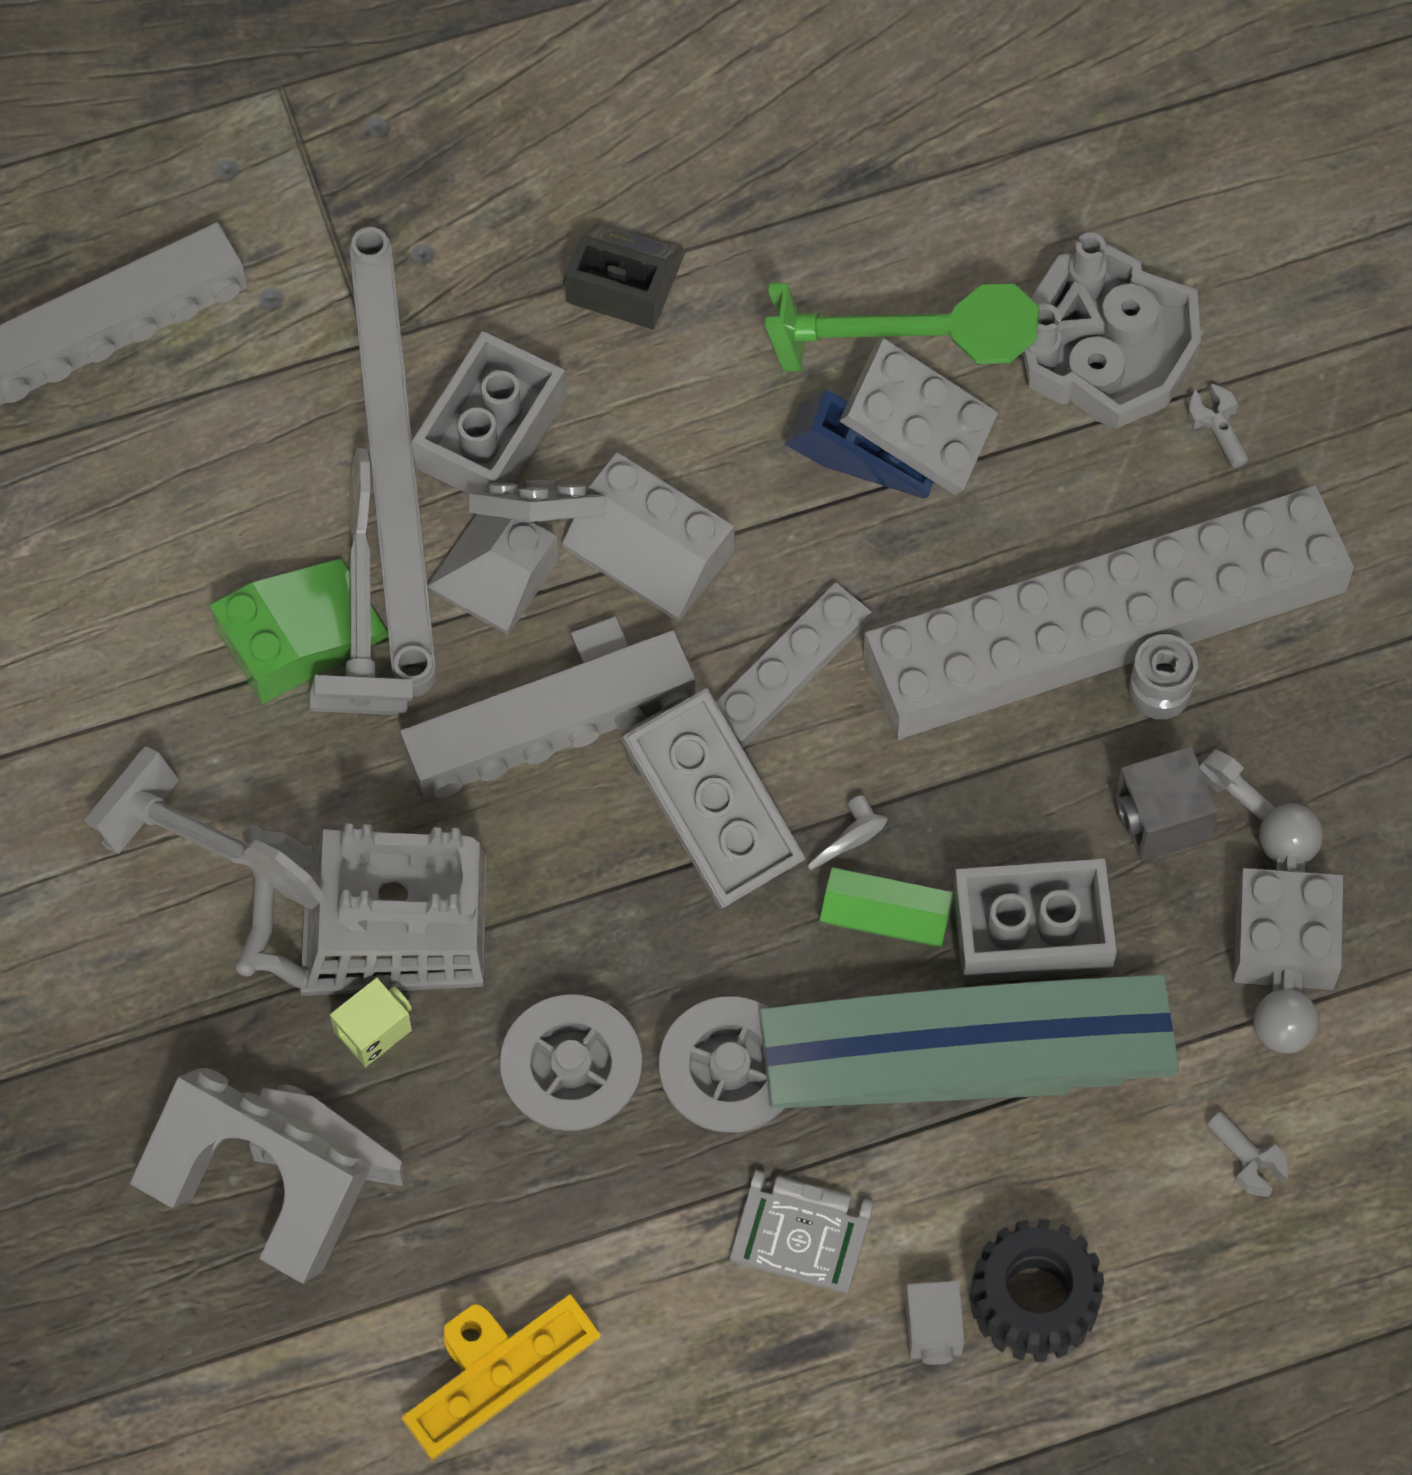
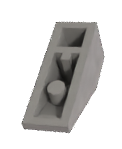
[249,1085,406,1186]

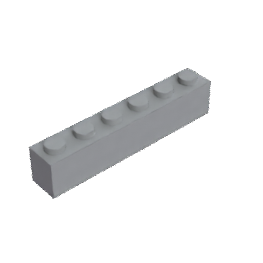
[0,222,247,405]
[400,630,696,800]

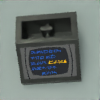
[564,222,685,330]

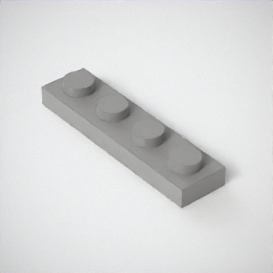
[716,583,872,749]

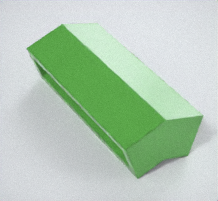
[820,867,954,948]

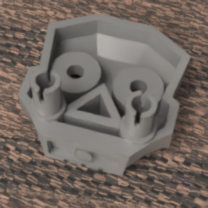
[1021,232,1201,428]

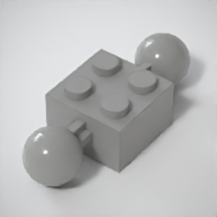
[1233,803,1343,1054]

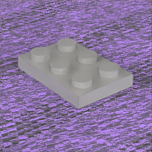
[839,338,998,495]

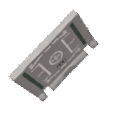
[729,1169,874,1295]

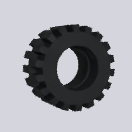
[970,1219,1104,1362]

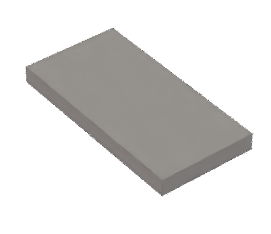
[620,688,806,909]

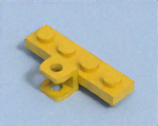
[401,1294,601,1462]

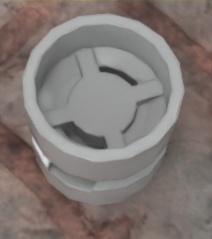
[1129,634,1198,719]

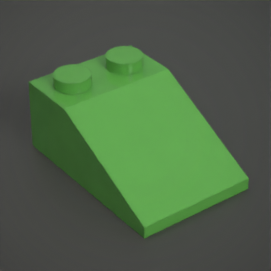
[210,559,389,705]

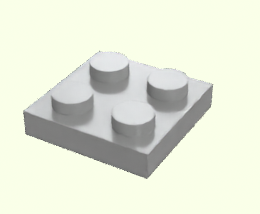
[469,480,605,522]

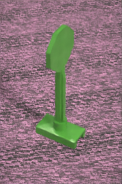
[765,283,1040,372]

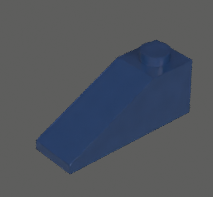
[784,389,934,499]

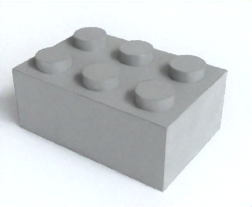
[412,331,567,494]
[953,859,1117,984]

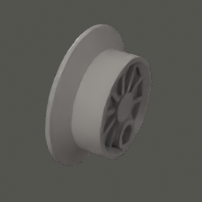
[500,995,642,1131]
[659,996,785,1133]

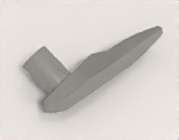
[807,796,888,870]

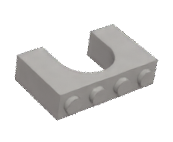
[130,1068,371,1284]

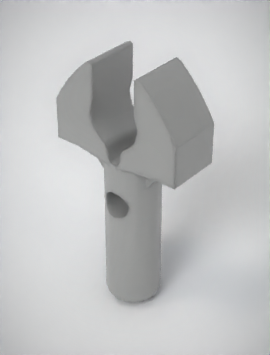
[1188,384,1248,468]
[1200,750,1275,821]
[1208,1112,1288,1197]

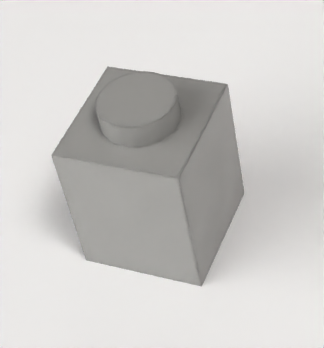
[905,1281,964,1365]

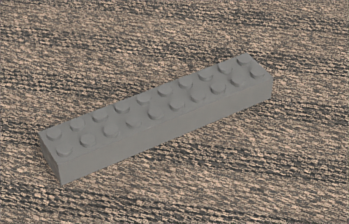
[863,486,1354,740]

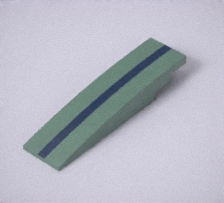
[759,975,1179,1109]

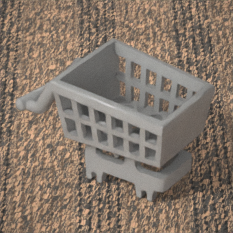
[236,823,486,996]

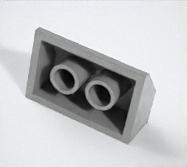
[562,452,734,622]

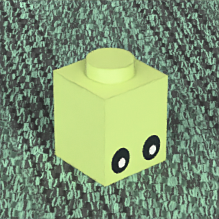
[330,978,412,1068]

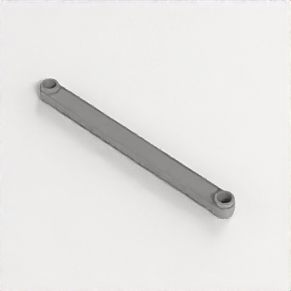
[350,227,437,697]

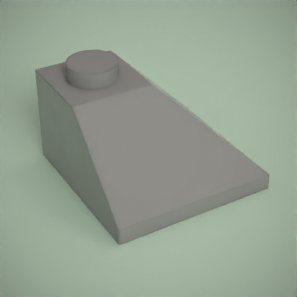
[427,514,559,635]

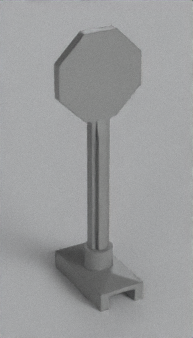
[309,448,413,715]
[84,746,325,910]

